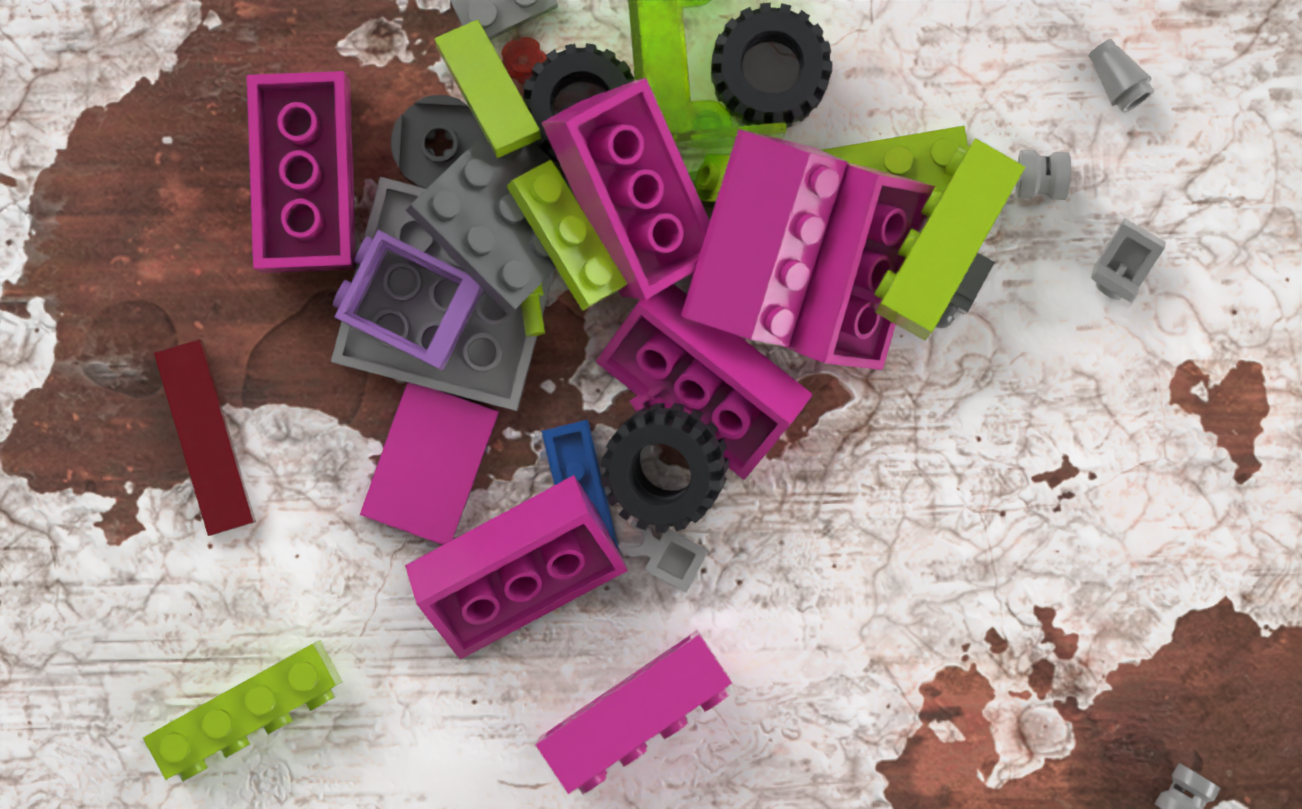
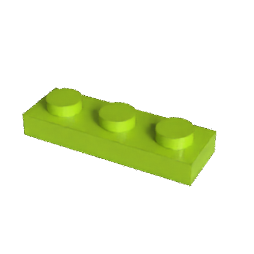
[506,160,627,311]

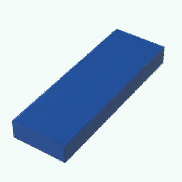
[541,420,620,553]

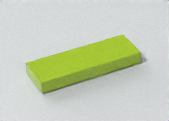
[434,19,541,158]

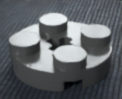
[391,95,483,189]

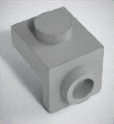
[1091,218,1166,303]

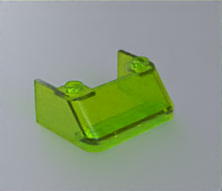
[627,0,787,149]

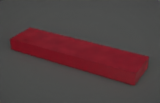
[154,339,256,536]

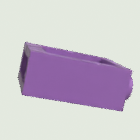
[333,230,484,371]

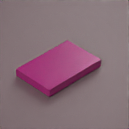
[359,382,499,545]

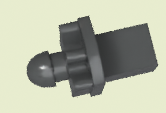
[936,253,995,329]

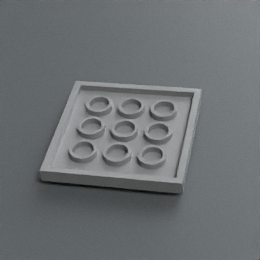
[331,177,555,411]

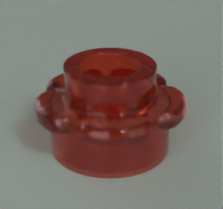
[501,37,547,84]

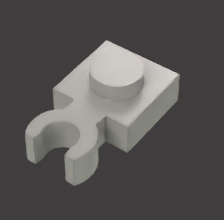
[618,520,709,593]

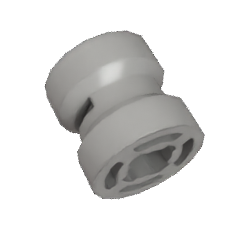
[1016,150,1071,200]
[1154,763,1221,809]

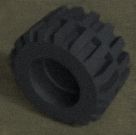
[711,2,833,131]
[523,43,637,166]
[600,403,729,533]

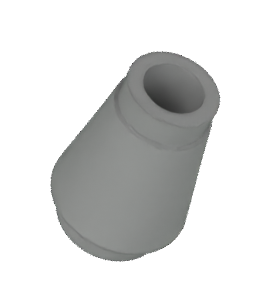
[1088,39,1154,113]

